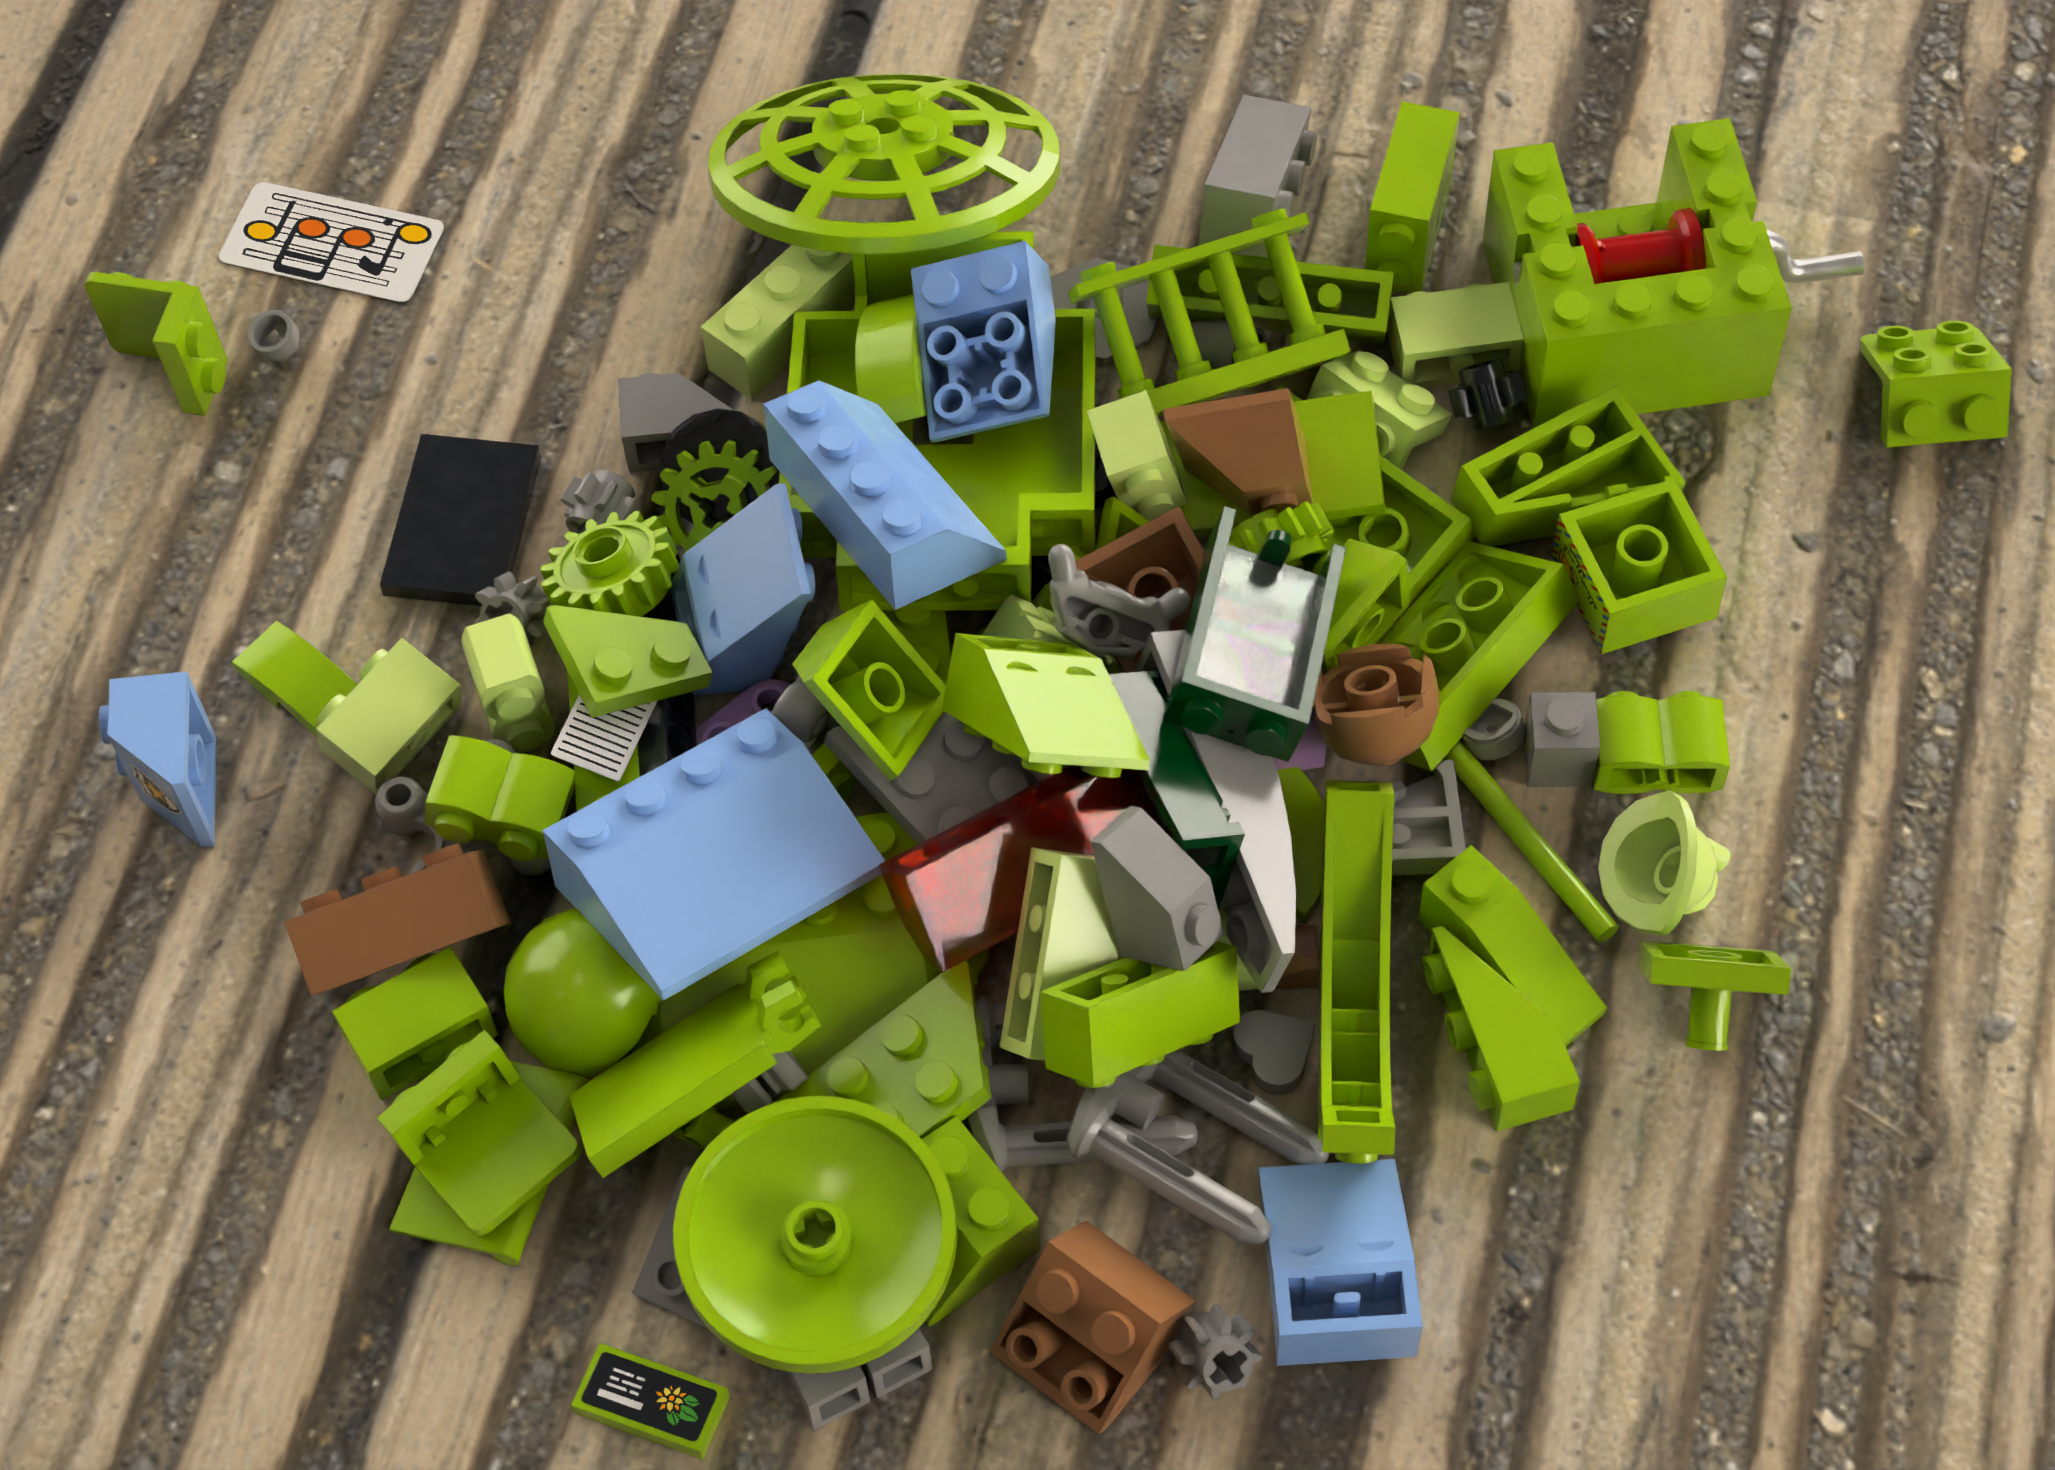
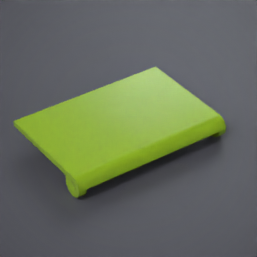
[389,1060,589,1266]

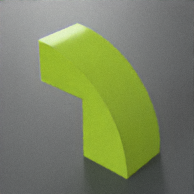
[855,294,927,423]

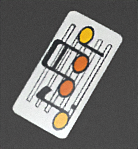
[219,182,444,302]

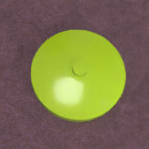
[673,1096,957,1374]

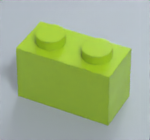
[332,946,498,1100]

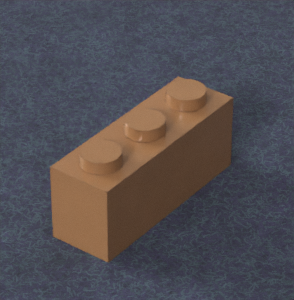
[284,843,511,997]

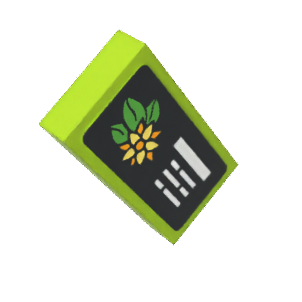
[571,1342,730,1460]

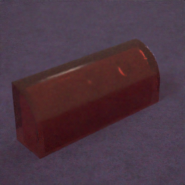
[879,765,1158,972]

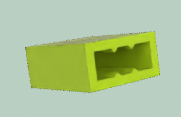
[1365,101,1460,293]

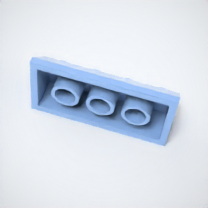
[763,380,1007,610]

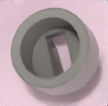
[248,310,301,362]

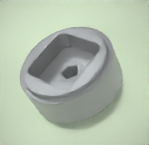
[1461,699,1526,760]

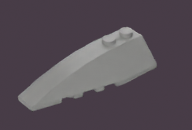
[1133,629,1296,993]

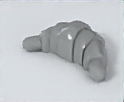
[1048,544,1191,658]

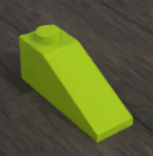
[1418,845,1607,1046]

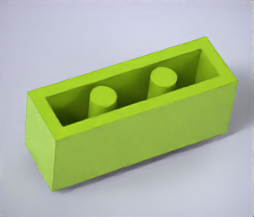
[1041,941,1240,1088]

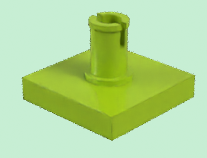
[1638,940,1791,1051]

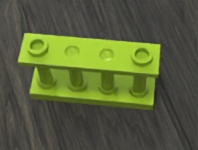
[1068,208,1351,417]

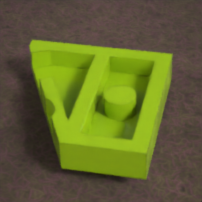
[543,605,713,718]

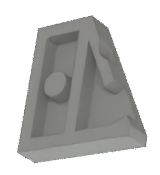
[1392,760,1466,876]

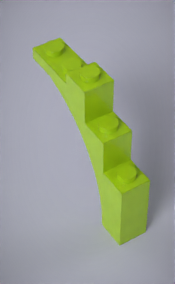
[1317,780,1395,1164]

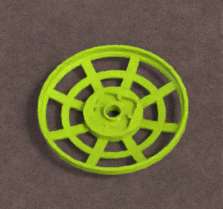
[708,73,1060,254]

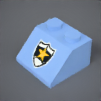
[99,671,216,847]

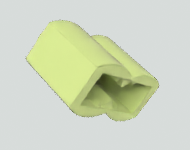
[462,613,554,753]

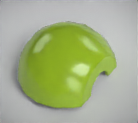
[504,908,661,1078]

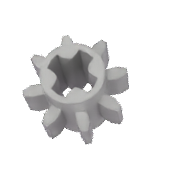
[560,470,637,534]
[473,571,551,646]
[1169,1304,1262,1399]

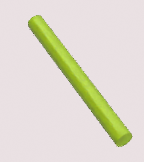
[1443,740,1619,943]

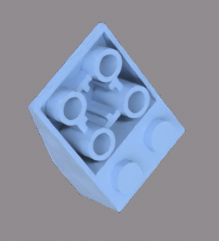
[911,241,1056,443]
[670,483,815,695]
[1258,1159,1423,1366]

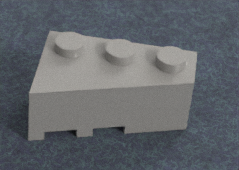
[1198,94,1317,258]

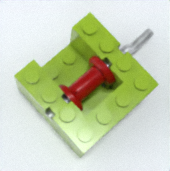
[1482,118,1865,428]

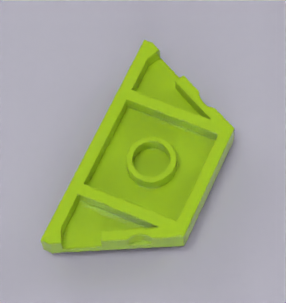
[774,957,992,1139]

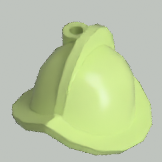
[1598,791,1730,935]

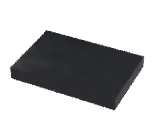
[380,434,542,606]

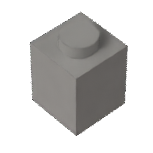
[1524,692,1600,787]

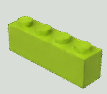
[1146,244,1394,345]

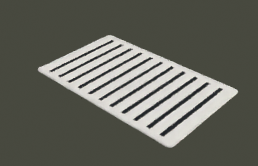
[551,694,657,781]

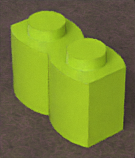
[1593,691,1730,794]
[424,735,576,861]

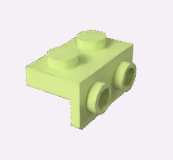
[1306,350,1453,470]

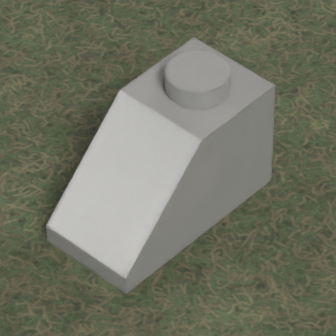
[618,373,733,472]
[1090,806,1224,971]

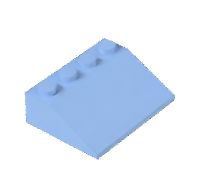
[543,708,887,1001]

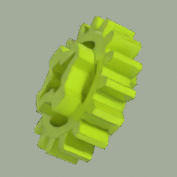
[651,440,777,559]

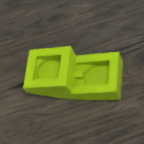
[231,620,358,739]

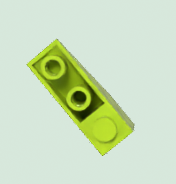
[1422,926,1580,1132]

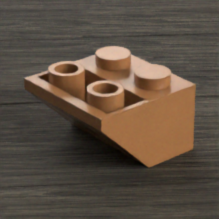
[989,1221,1196,1434]

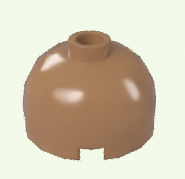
[1311,644,1439,766]

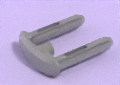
[964,995,1198,1172]
[1066,1050,1329,1245]

